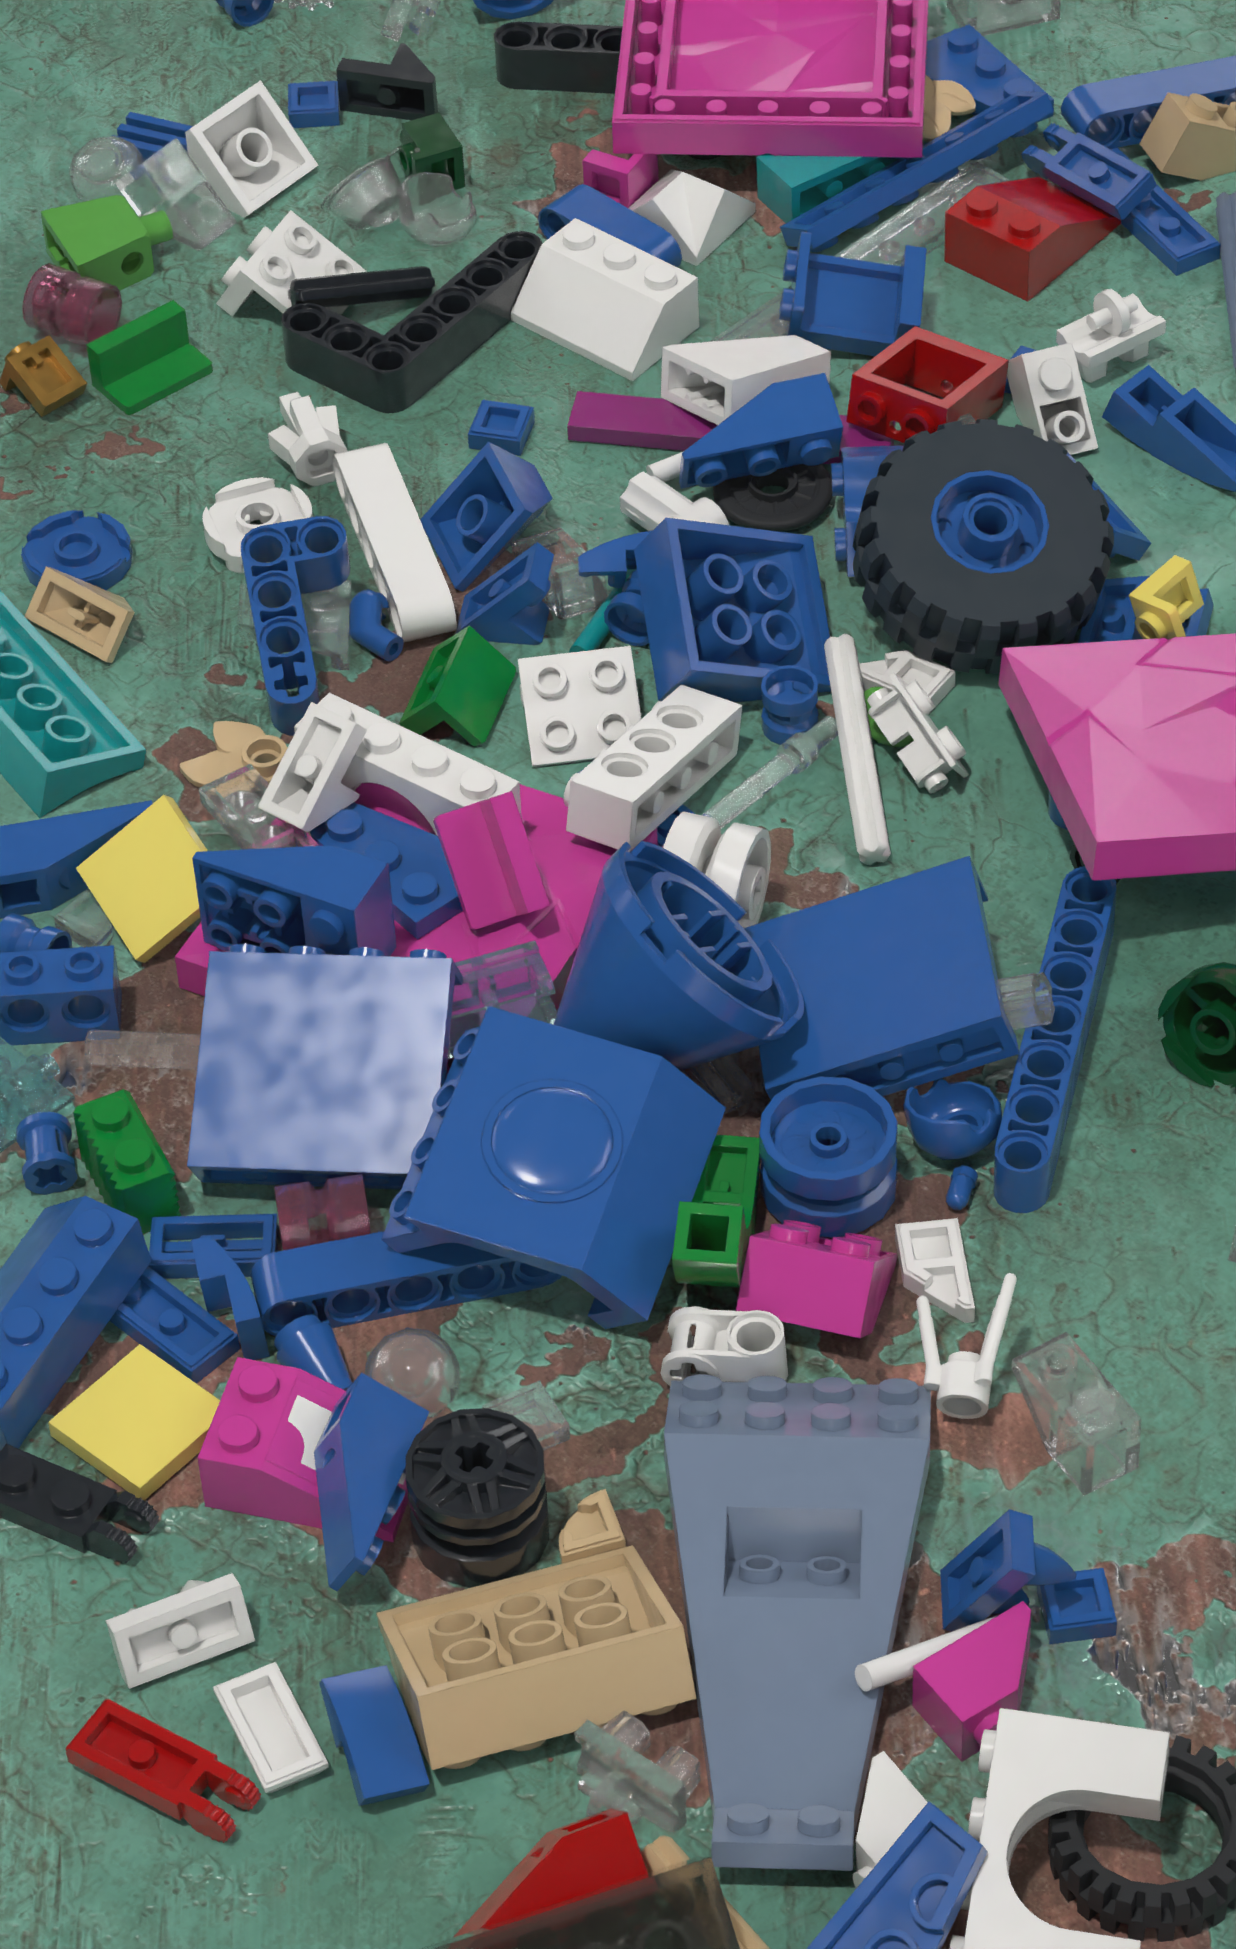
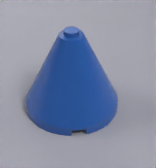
[553,841,804,1071]

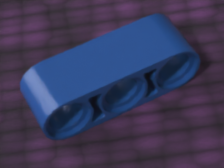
[538,184,682,268]

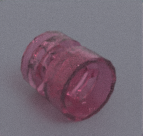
[22,263,122,347]
[274,1174,371,1250]

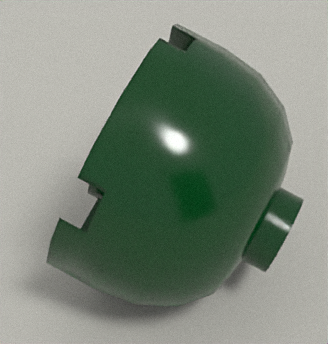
[1158,962,1236,1088]

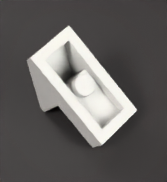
[257,702,367,832]

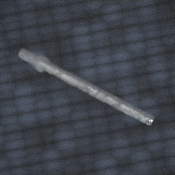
[662,716,838,848]

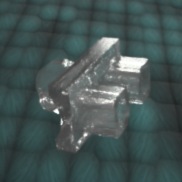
[574,1710,701,1837]

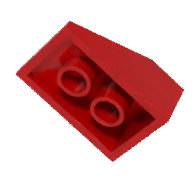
[944,176,1121,302]

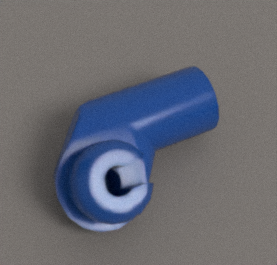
[349,589,404,662]

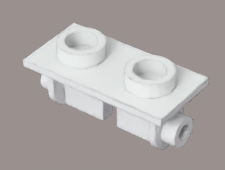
[867,672,969,793]

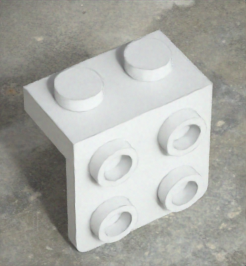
[216,210,367,317]

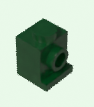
[398,113,465,201]

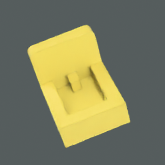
[1129,555,1204,639]

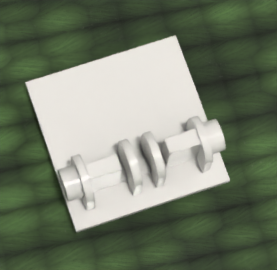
[518,646,641,768]

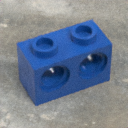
[0,945,122,1046]

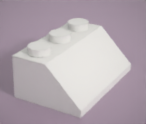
[511,218,699,381]

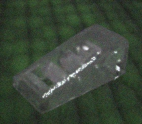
[511,527,608,620]

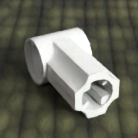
[620,471,729,531]

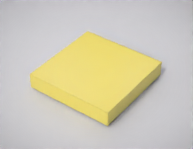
[76,795,208,963]
[48,1344,220,1500]

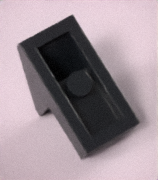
[336,43,438,120]

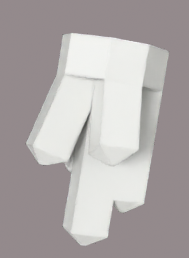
[268,392,347,487]

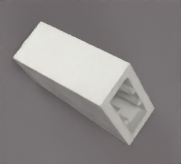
[661,335,831,425]

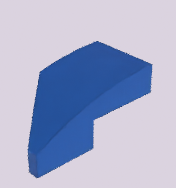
[578,530,653,589]
[191,1236,270,1360]

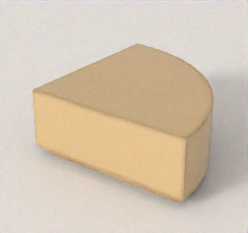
[559,1489,626,1564]

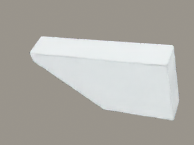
[859,650,955,715]
[895,1218,975,1323]

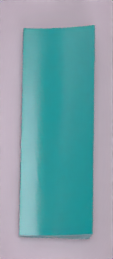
[0,590,146,818]

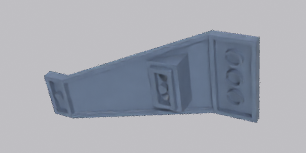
[664,1374,931,1871]

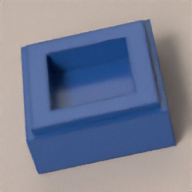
[288,81,340,128]
[468,400,535,456]
[1037,1568,1117,1644]

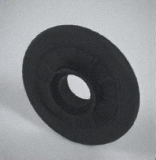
[713,464,832,532]

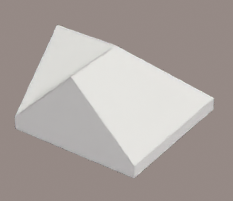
[629,169,756,266]

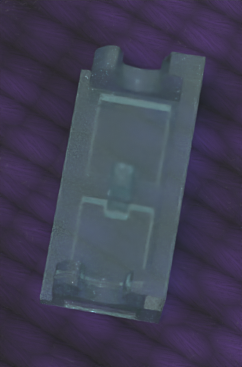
[448,940,557,1059]

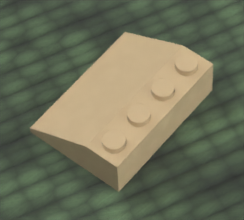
[376,1545,696,1770]

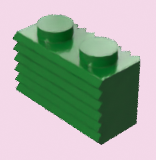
[73,1089,182,1234]

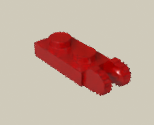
[65,1699,261,1843]

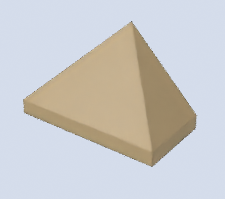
[25,567,135,663]

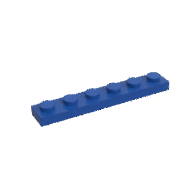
[780,91,1054,252]

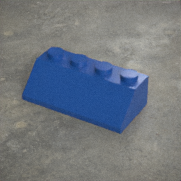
[0,1196,151,1451]

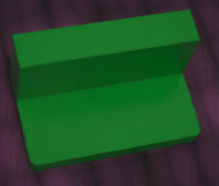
[86,300,213,415]
[399,625,516,747]

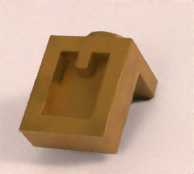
[0,335,87,417]

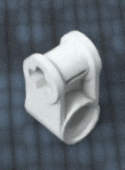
[660,1306,788,1386]

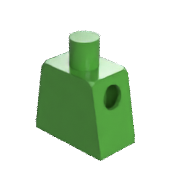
[41,195,173,307]

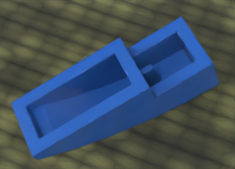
[1102,365,1236,492]

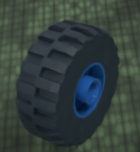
[853,419,1114,674]

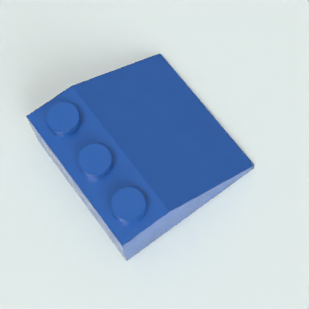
[634,517,831,703]

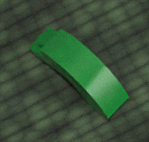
[672,1134,761,1288]

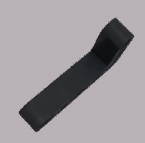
[494,22,721,160]
[281,231,543,413]

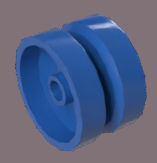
[759,1076,898,1238]

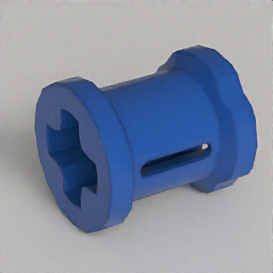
[16,1112,78,1195]

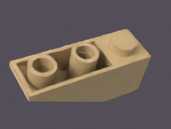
[1139,92,1236,180]

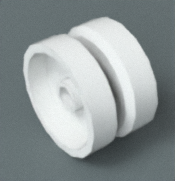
[663,812,771,928]

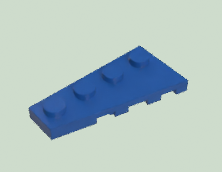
[807,1801,988,1949]

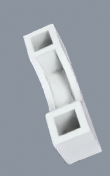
[294,693,522,836]

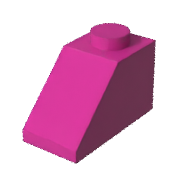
[912,1601,1031,1762]

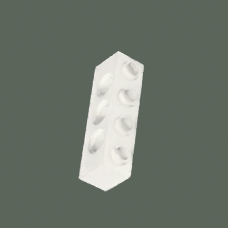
[564,684,742,852]

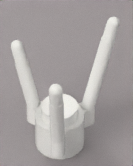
[916,1273,1017,1419]

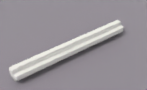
[824,634,891,865]

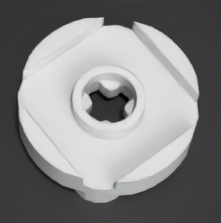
[202,477,313,573]

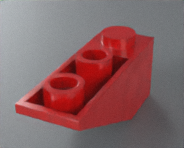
[443,1808,655,1949]

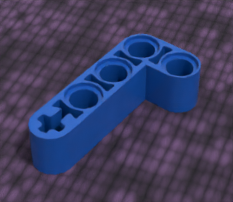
[241,516,350,736]

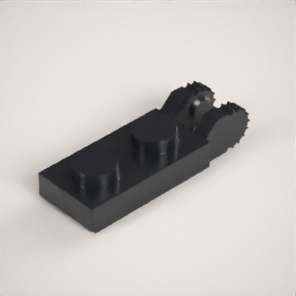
[0,1444,159,1564]

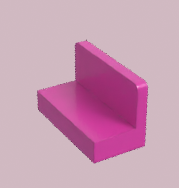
[433,791,550,930]

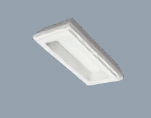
[213,1662,329,1793]

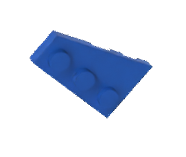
[926,24,1054,122]
[304,802,463,940]

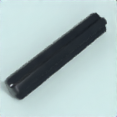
[288,266,435,308]

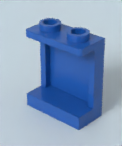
[779,231,927,356]

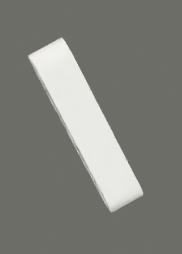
[332,443,457,642]

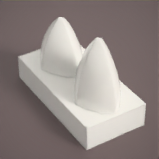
[106,1573,255,1689]

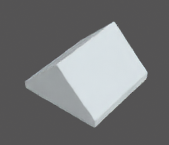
[185,80,318,218]

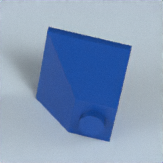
[420,442,553,592]

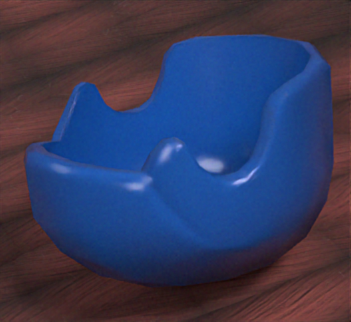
[903,1078,1002,1160]

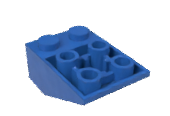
[192,845,397,956]

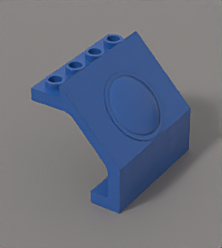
[381,1006,726,1329]

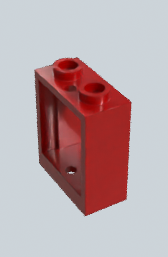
[846,326,1009,443]

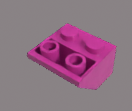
[736,1220,898,1338]

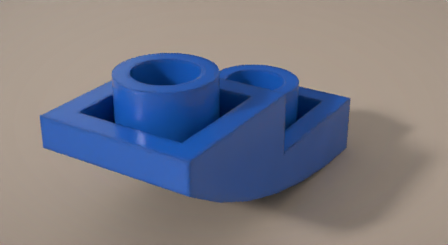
[319,1665,430,1806]

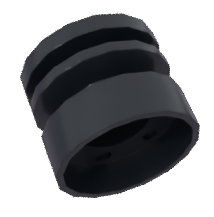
[406,1408,549,1588]

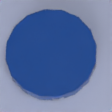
[21,510,132,590]

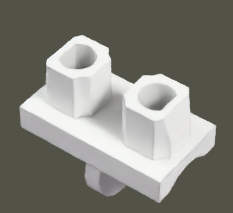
[1056,289,1166,383]

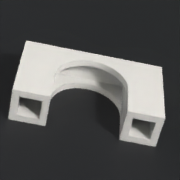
[949,1708,1169,1949]

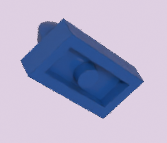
[940,1509,1076,1632]

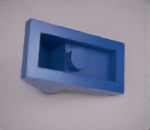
[455,542,554,645]

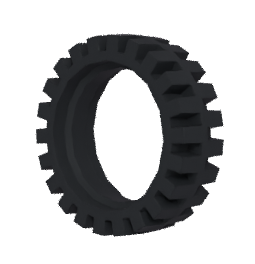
[1048,1735,1236,1942]

